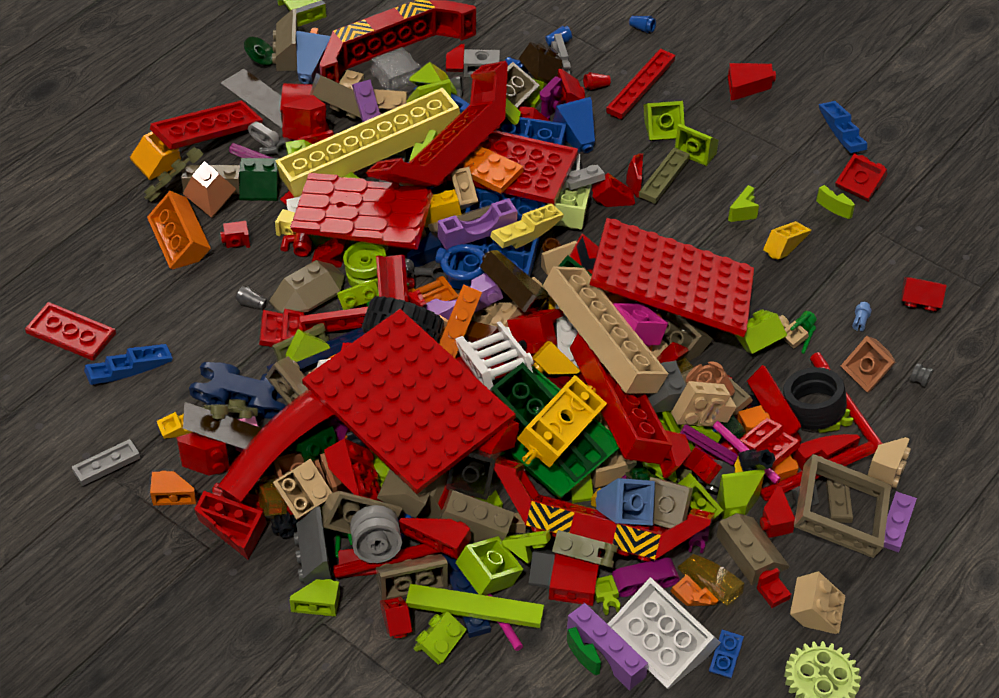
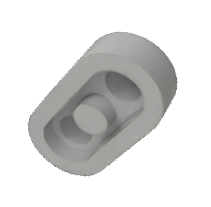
[248,121,279,147]

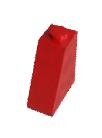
[727,63,776,100]

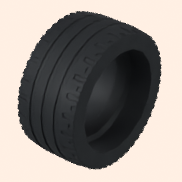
[783,367,847,430]

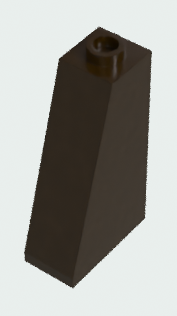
[479,250,550,312]

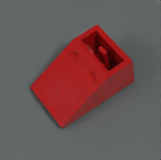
[324,438,383,502]

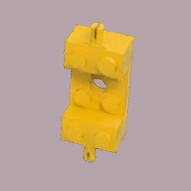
[517,375,607,468]

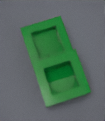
[567,627,601,675]

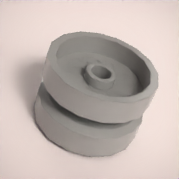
[350,505,402,563]

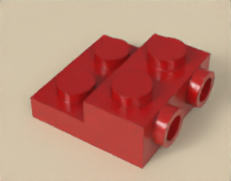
[835,154,887,201]

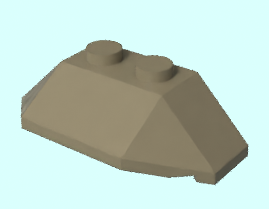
[269,260,345,313]

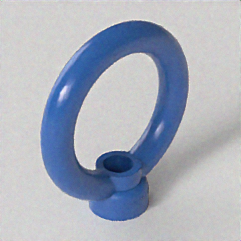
[435,244,485,281]

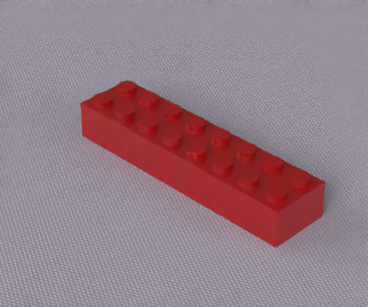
[569,333,673,464]

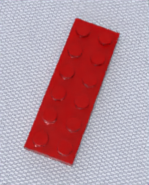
[150,100,263,150]

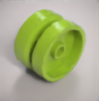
[343,242,386,287]

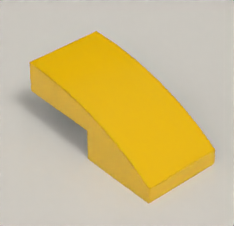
[157,412,192,439]

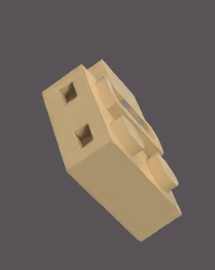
[671,381,736,427]

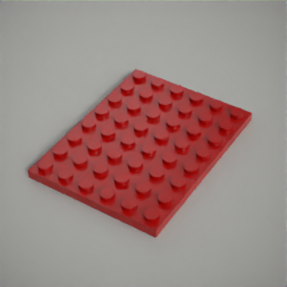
[589,218,754,337]
[302,309,515,494]

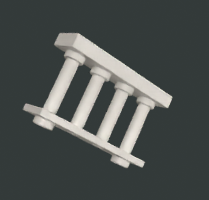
[455,321,534,390]

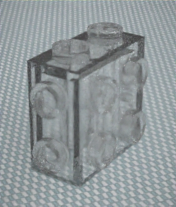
[370,47,421,91]

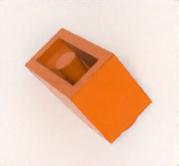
[150,471,197,506]

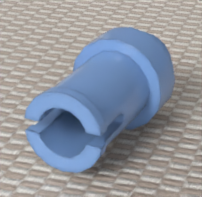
[852,302,872,331]

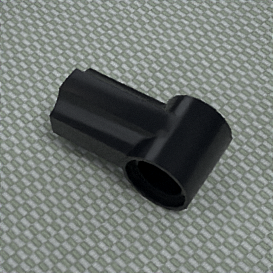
[738,449,775,472]

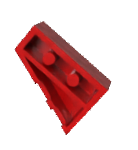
[194,491,267,560]

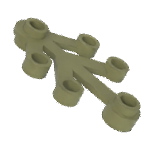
[144,147,203,202]
[202,399,258,419]

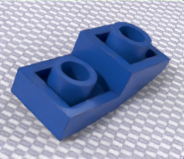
[709,630,744,679]

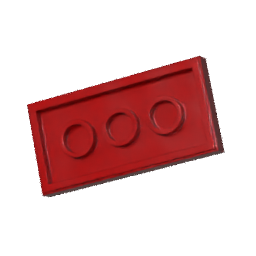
[25,302,116,361]

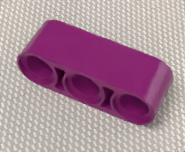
[612,558,680,597]

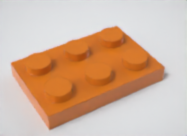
[455,145,523,194]

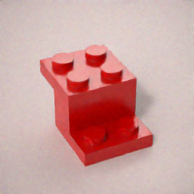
[507,308,564,358]

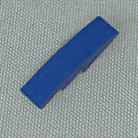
[819,101,867,153]
[84,344,173,385]

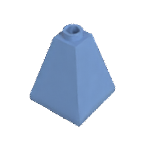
[296,31,331,84]
[596,478,655,525]

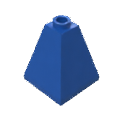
[553,97,595,153]

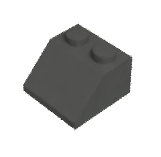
[646,361,686,413]

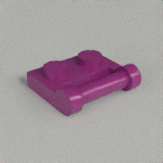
[540,76,562,120]

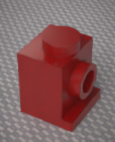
[220,221,250,248]

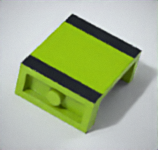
[278,0,326,27]

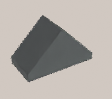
[529,547,555,588]

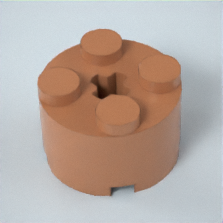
[686,362,735,397]

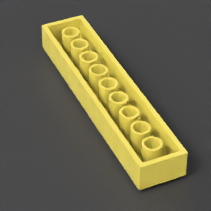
[276,88,460,198]

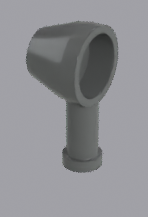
[450,75,463,99]
[259,137,291,157]
[414,263,450,281]

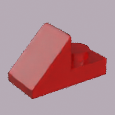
[312,238,346,268]
[682,445,722,484]

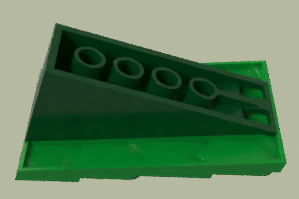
[490,362,620,499]

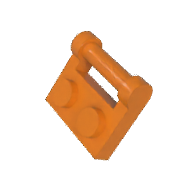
[408,276,458,303]

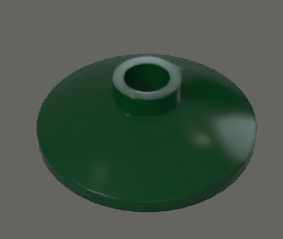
[244,37,274,65]

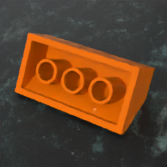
[147,191,211,270]

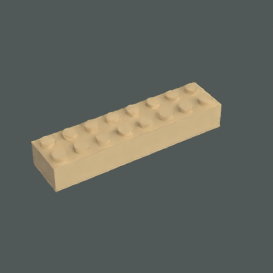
[543,266,668,394]

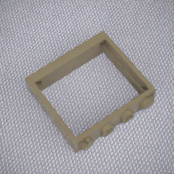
[794,454,891,558]

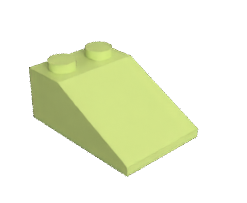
[547,184,591,229]

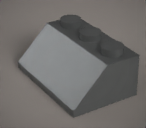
[294,506,332,586]

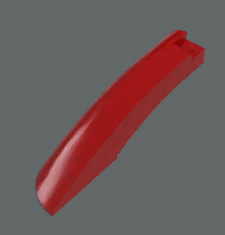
[217,389,337,503]

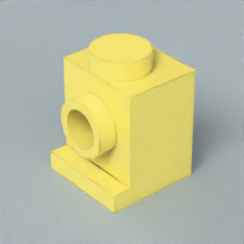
[275,209,295,236]

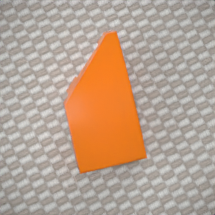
[670,575,719,606]

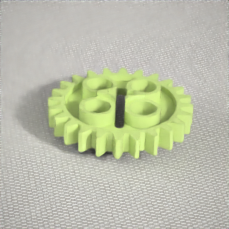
[784,641,861,698]

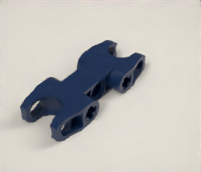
[189,362,286,419]

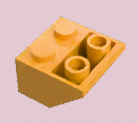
[130,132,181,180]

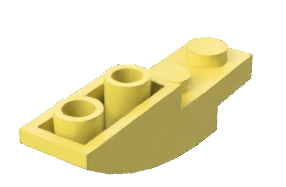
[490,203,564,249]

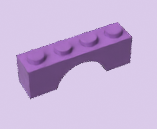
[438,198,517,250]
[424,273,503,320]
[567,603,648,691]

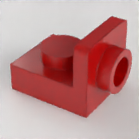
[757,568,791,608]

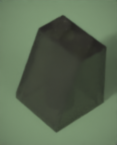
[446,449,507,500]

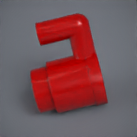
[280,232,312,257]

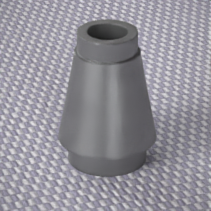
[236,286,267,310]

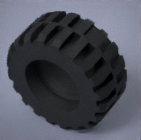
[362,296,444,343]

